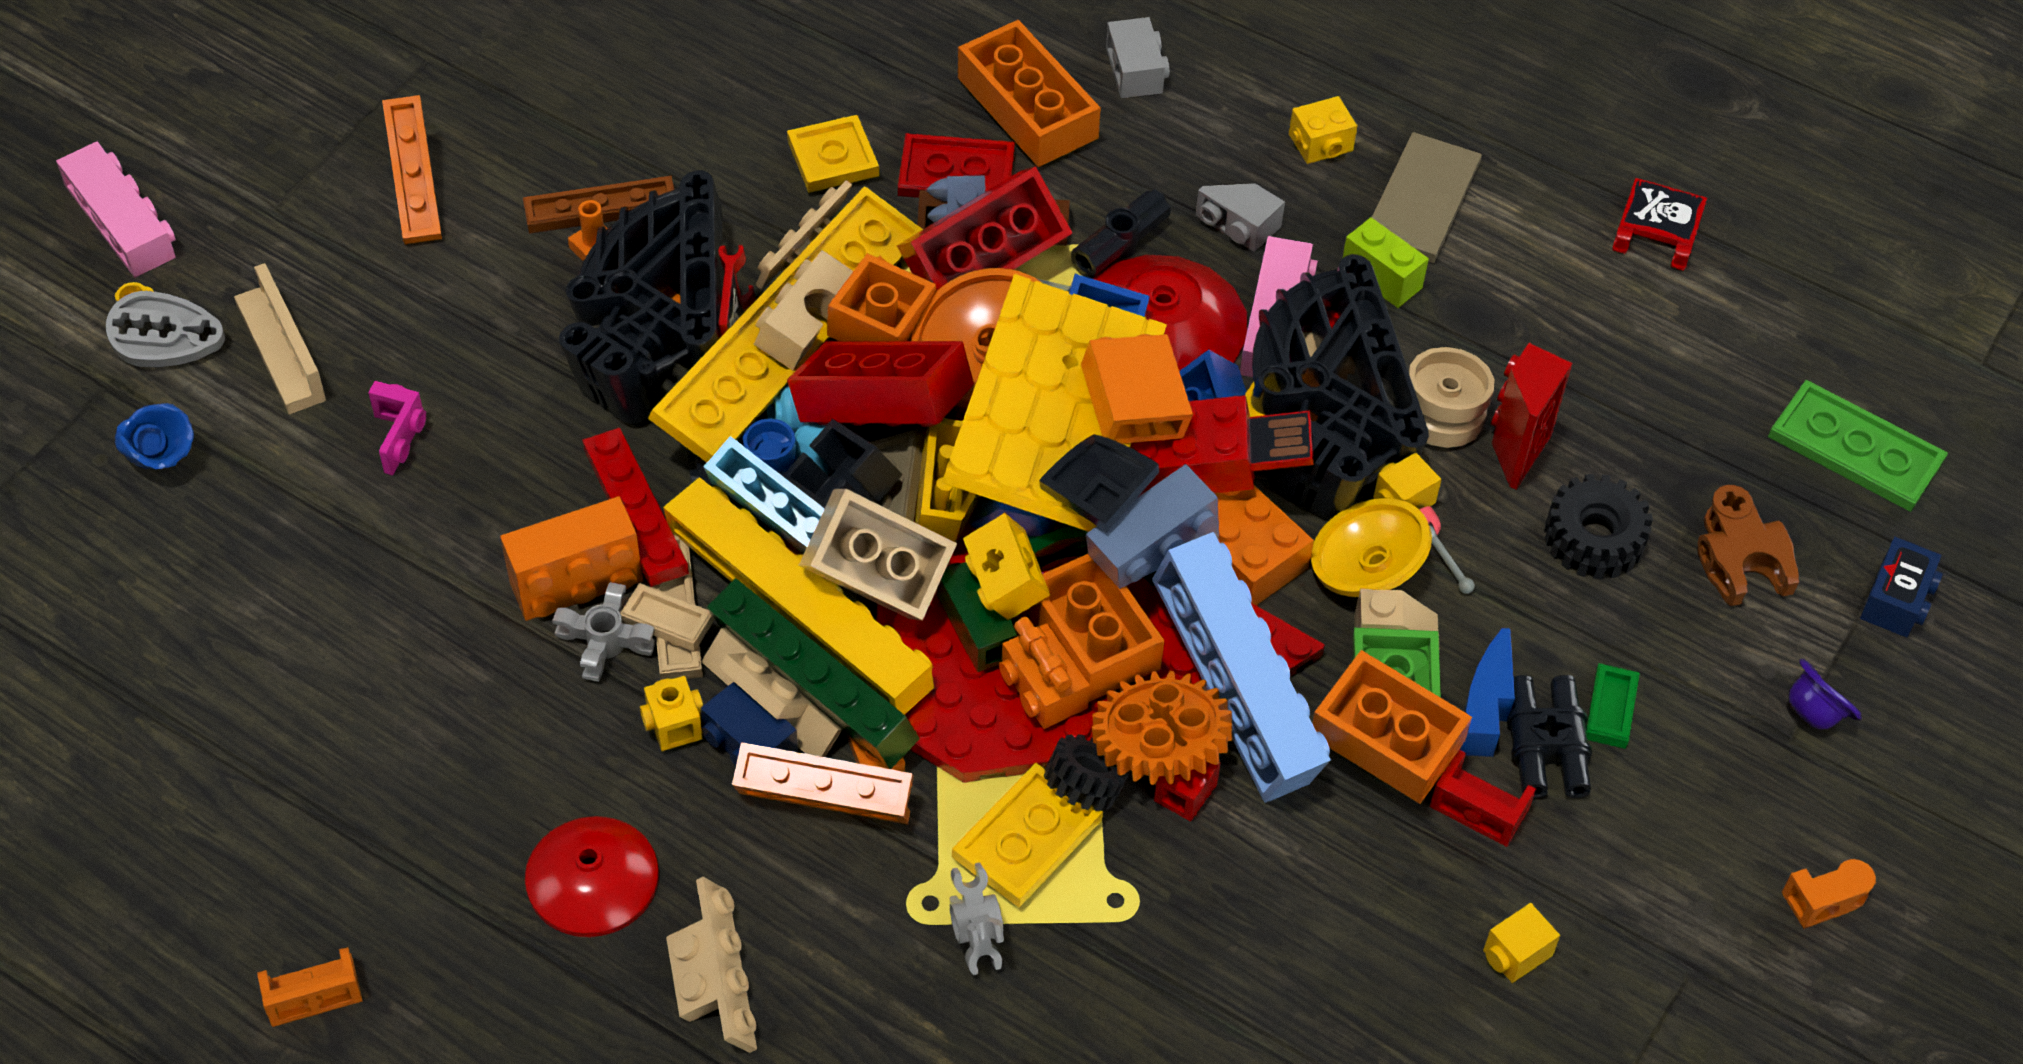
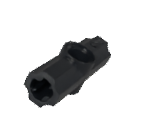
[1071,189,1171,277]

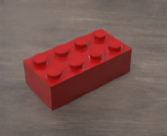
[897,166,1072,291]
[787,341,974,427]

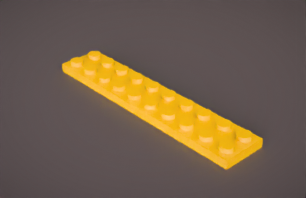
[648,186,923,463]

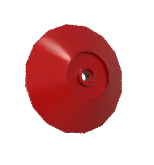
[1092,255,1247,371]

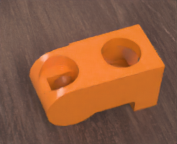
[1781,859,1876,929]

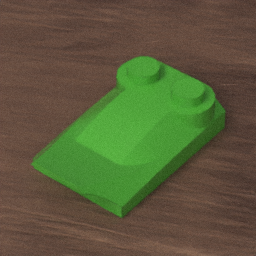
[1351,627,1441,698]

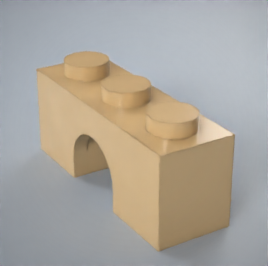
[754,250,853,370]

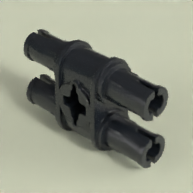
[1507,675,1592,799]

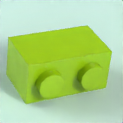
[1343,217,1429,308]

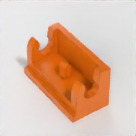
[257,947,363,1027]

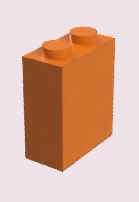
[1081,334,1193,444]

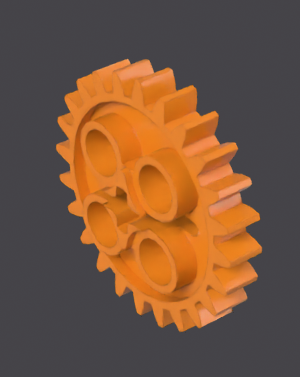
[1092,671,1232,785]

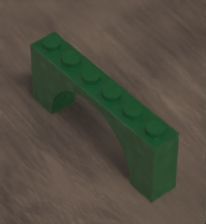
[937,524,1156,672]

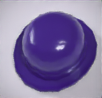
[1788,659,1862,729]

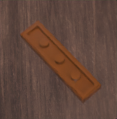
[523,176,674,234]

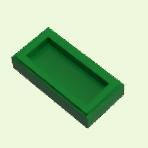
[1586,663,1640,749]

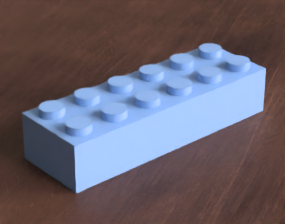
[1152,532,1331,803]

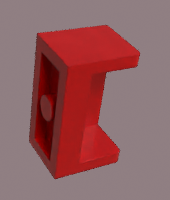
[1430,749,1536,847]

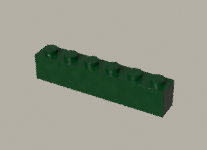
[706,578,920,769]

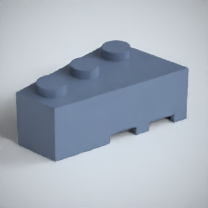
[1086,464,1219,589]

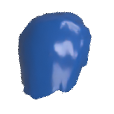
[115,403,194,470]

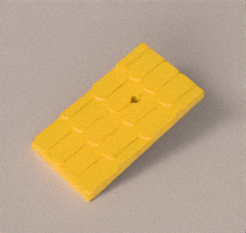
[942,274,1167,532]

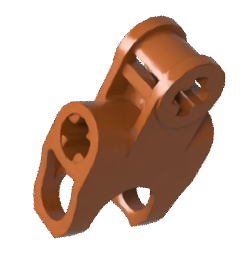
[1698,485,1799,606]

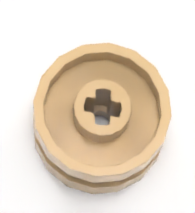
[1408,347,1495,448]

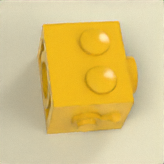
[1289,96,1357,164]

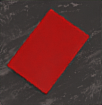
[898,133,1015,198]

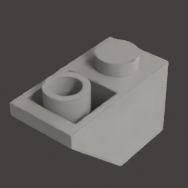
[1196,183,1285,252]

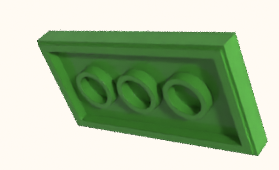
[1768,380,1948,512]

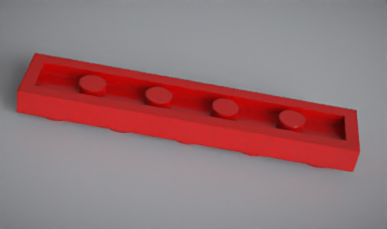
[582,428,689,587]

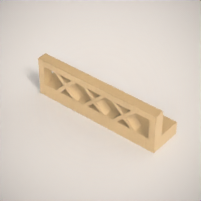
[234,263,326,414]

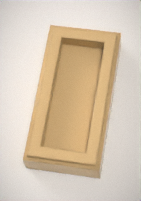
[620,583,714,652]

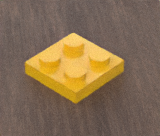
[787,115,879,193]

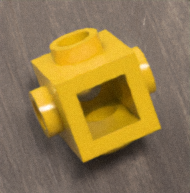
[639,676,703,752]

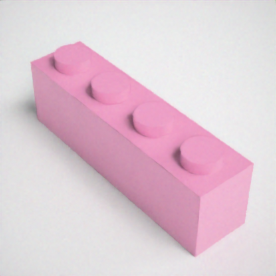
[56,142,176,278]
[1240,236,1318,377]

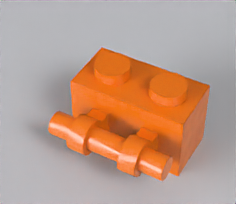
[999,617,1090,729]

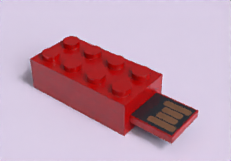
[1130,395,1314,498]

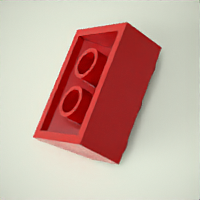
[1491,343,1573,490]

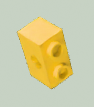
[963,513,1050,620]

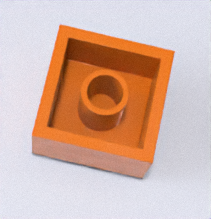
[827,253,936,341]

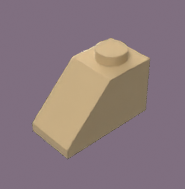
[1354,589,1439,635]

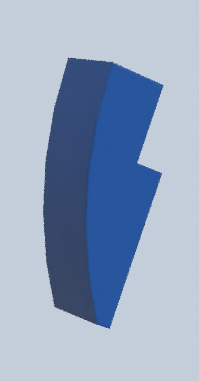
[1460,628,1515,757]

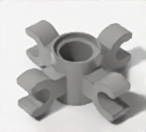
[552,582,656,682]
[950,862,1004,975]

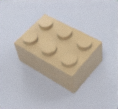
[798,489,957,620]

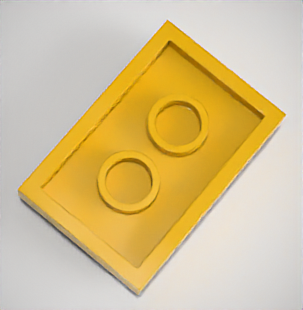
[952,763,1103,908]

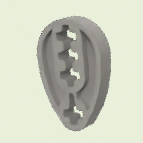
[106,291,225,367]

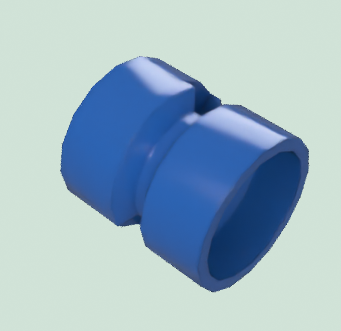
[743,418,796,476]

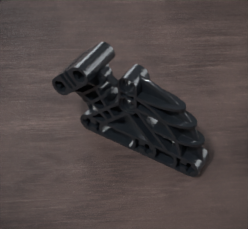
[559,170,723,424]
[1250,254,1429,521]

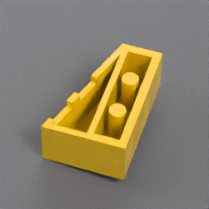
[915,418,981,543]

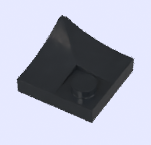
[1039,434,1159,532]

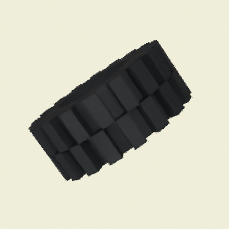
[1544,474,1653,579]

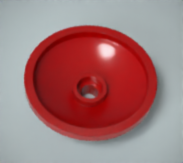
[525,816,659,937]

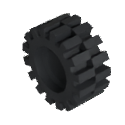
[1044,734,1129,811]

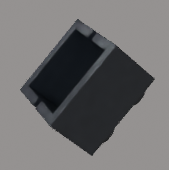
[783,418,903,509]

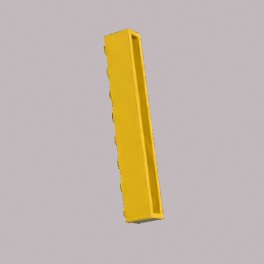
[663,477,934,715]

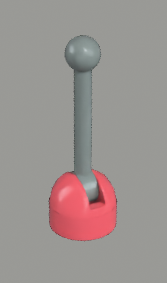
[1419,506,1475,594]

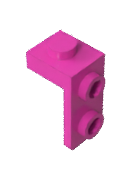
[368,381,426,475]

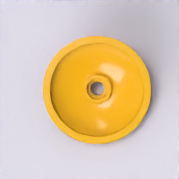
[1311,498,1432,597]

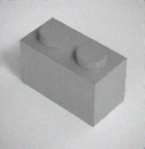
[1106,17,1170,98]

